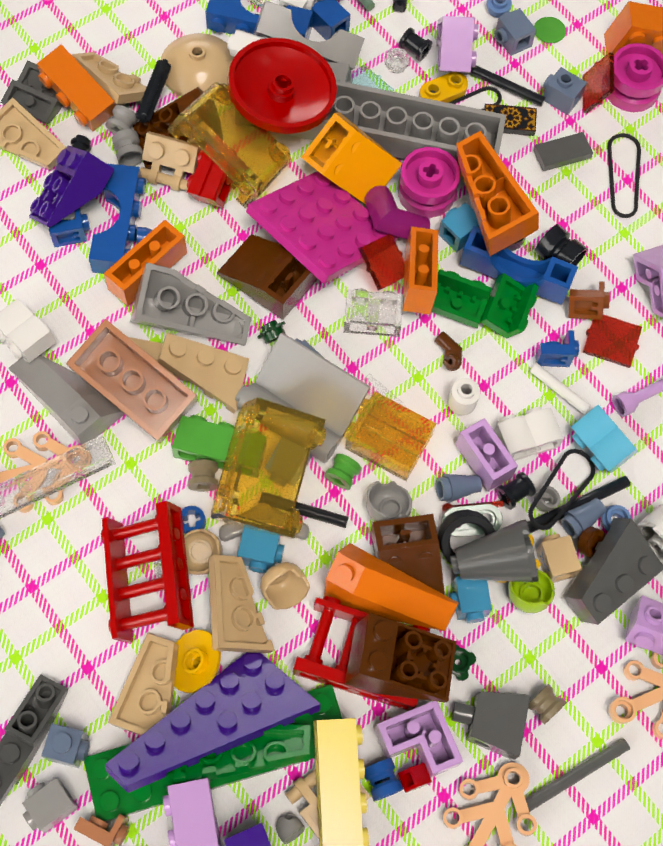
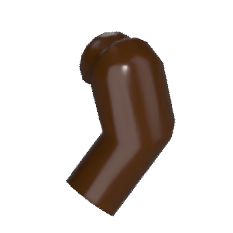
[435,331,463,371]

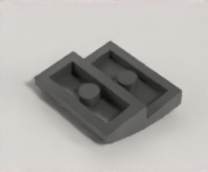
[1,60,63,125]

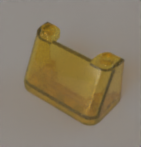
[167,82,291,209]
[211,397,326,539]

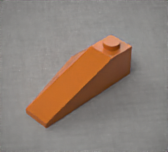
[324,543,459,631]

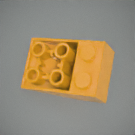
[301,112,402,205]

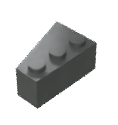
[564,518,663,625]

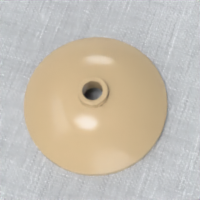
[160,33,234,98]

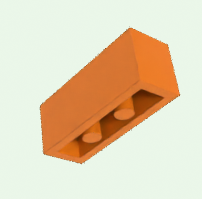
[37,44,115,131]
[104,220,187,307]
[402,226,438,315]

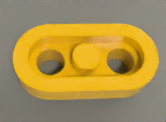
[419,72,468,103]

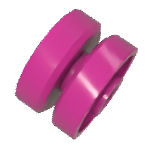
[603,43,663,113]
[398,147,460,218]

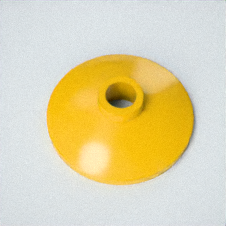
[174,630,221,693]

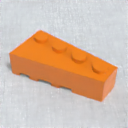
[604,1,663,59]
[456,131,539,257]

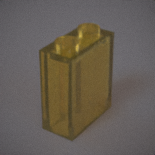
[343,391,436,481]

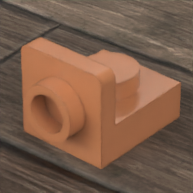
[74,814,130,846]

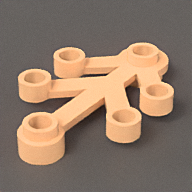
[0,431,92,513]
[608,652,663,740]
[443,762,537,846]

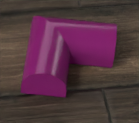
[364,186,430,240]

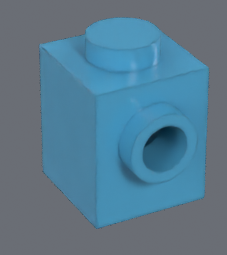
[438,202,480,253]
[237,527,285,573]
[449,576,492,623]

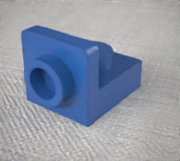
[49,208,90,248]
[535,330,579,367]

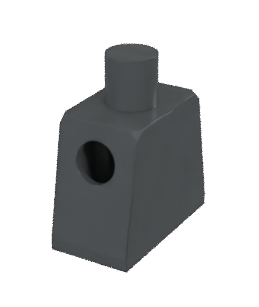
[451,691,530,760]

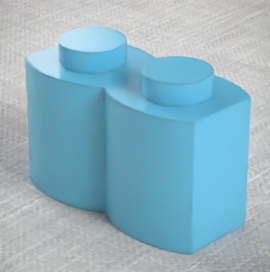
[571,405,638,473]

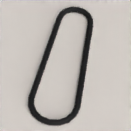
[607,133,641,218]
[528,449,595,530]

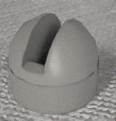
[534,486,560,512]
[276,814,305,844]

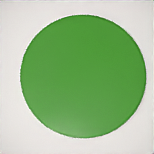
[534,17,566,43]

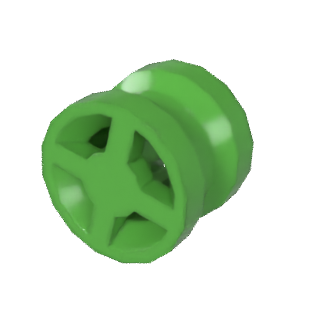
[325,454,362,490]

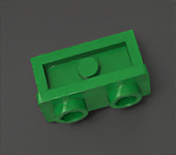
[431,269,492,328]
[480,273,539,339]

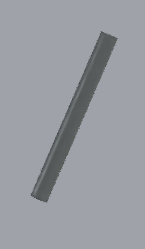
[526,738,630,812]

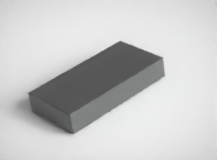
[533,132,593,171]

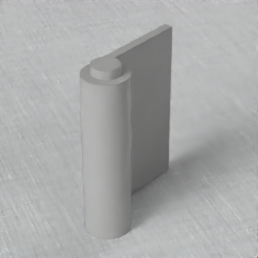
[235,332,371,463]

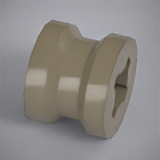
[188,459,218,492]
[528,684,567,725]

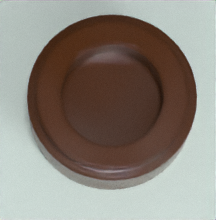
[578,526,605,558]

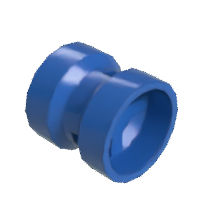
[365,758,404,801]

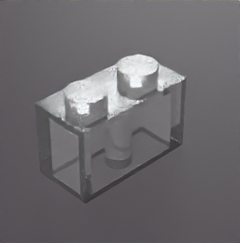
[343,288,403,337]

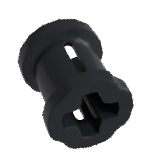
[398,27,432,61]
[496,472,536,510]

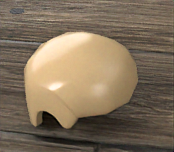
[184,529,223,575]
[260,562,310,610]

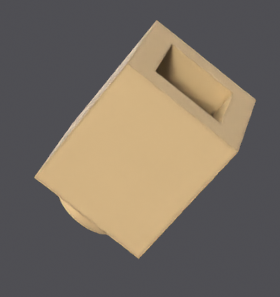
[536,534,582,583]

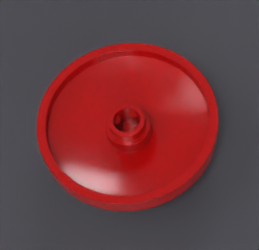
[227,38,337,134]

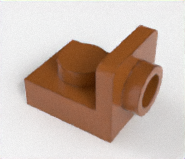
[568,281,610,320]

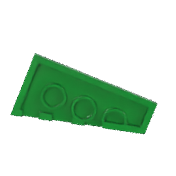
[173,724,310,785]

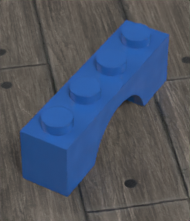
[205,0,313,40]
[89,164,146,274]
[460,226,578,305]

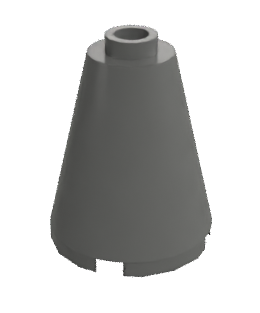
[450,519,539,582]

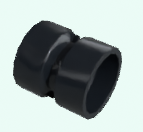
[535,224,588,266]

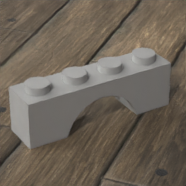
[254,0,365,70]

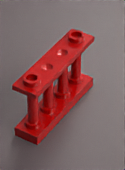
[101,501,194,643]
[293,596,430,711]

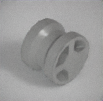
[105,105,138,134]

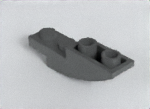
[0,674,68,806]

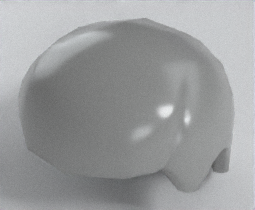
[366,481,412,521]

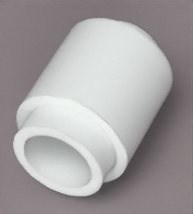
[448,378,480,415]

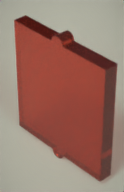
[583,52,614,114]
[358,234,405,291]
[582,314,642,368]

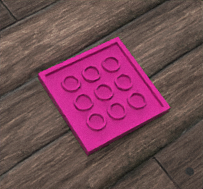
[246,171,398,284]

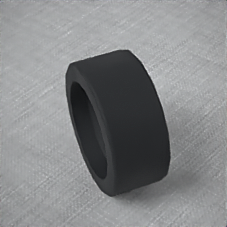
[438,509,495,565]

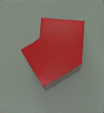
[398,763,432,793]

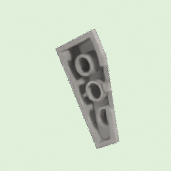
[130,263,251,346]
[9,355,125,447]

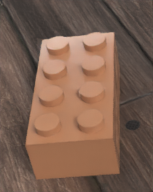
[66,319,198,443]

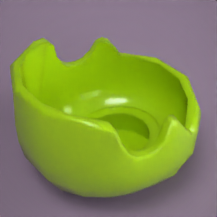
[508,569,555,613]

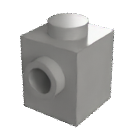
[22,778,79,833]

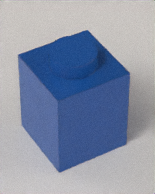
[311,0,350,40]

